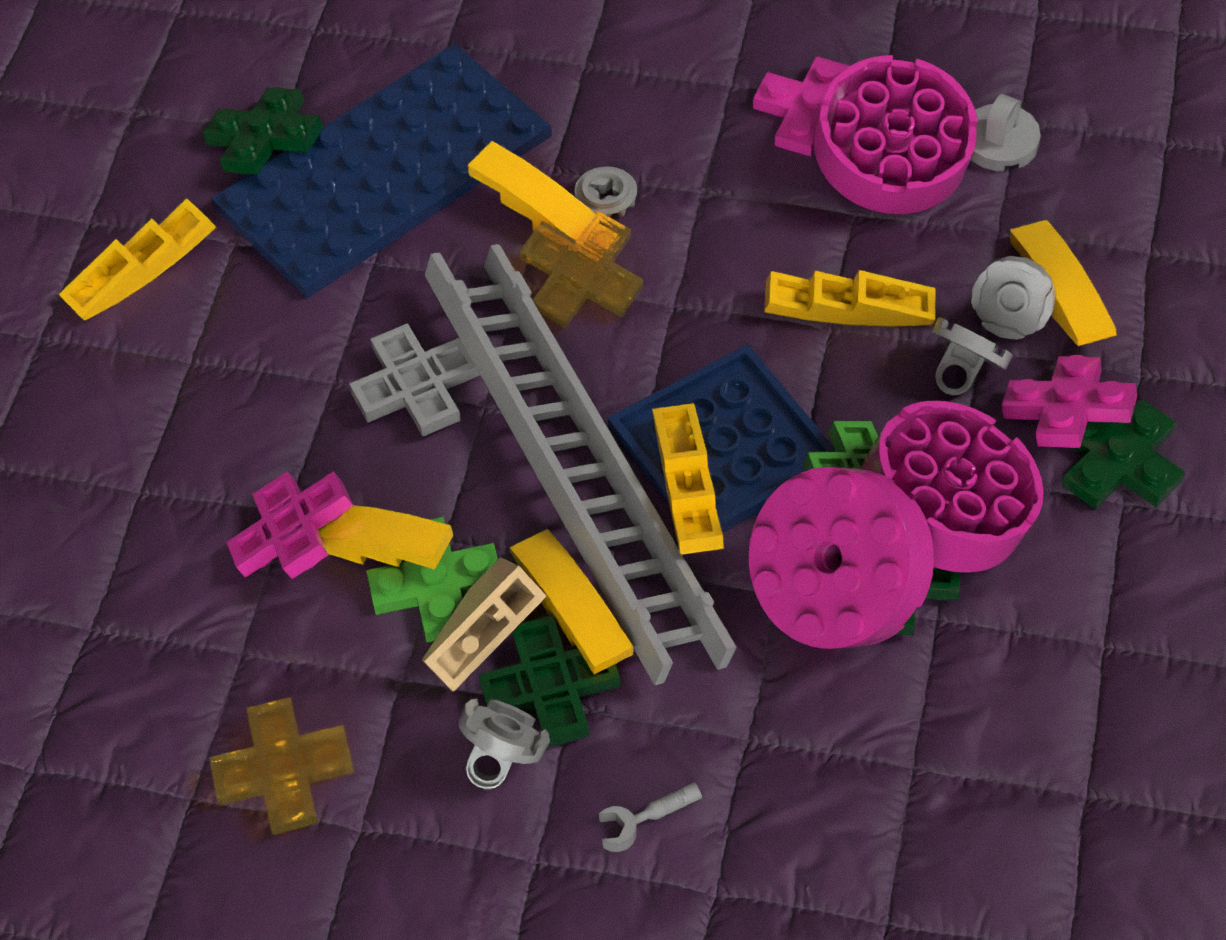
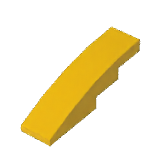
[468,141,620,266]
[58,198,216,321]
[1010,220,1116,346]
[764,270,936,327]
[652,403,724,555]
[318,505,453,570]
[510,529,634,674]

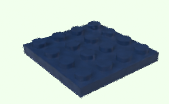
[608,344,836,533]

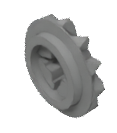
[574,166,637,220]

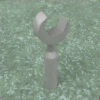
[599,782,702,852]

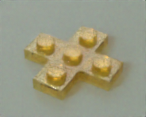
[520,210,644,328]
[209,697,355,834]

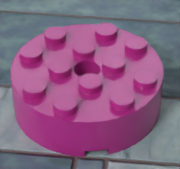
[814,55,978,214]
[861,401,1043,573]
[749,467,934,649]

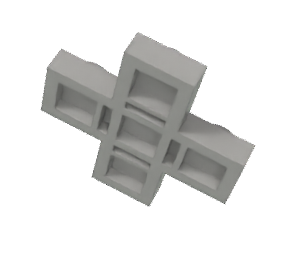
[349,323,480,437]

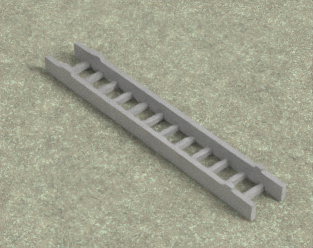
[425,244,737,685]

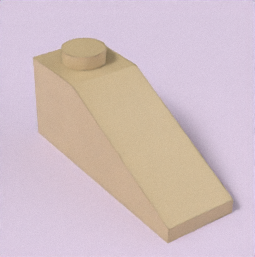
[422,557,547,692]

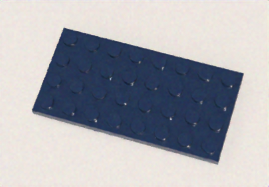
[211,43,552,299]

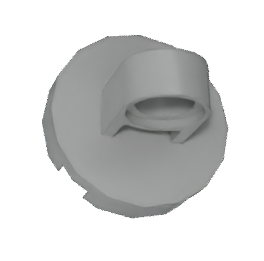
[970,93,1041,171]
[971,256,1056,340]
[931,317,1013,396]
[458,699,550,789]

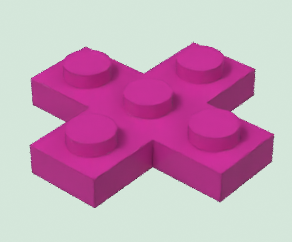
[753,56,849,157]
[1002,355,1137,448]
[226,471,353,579]

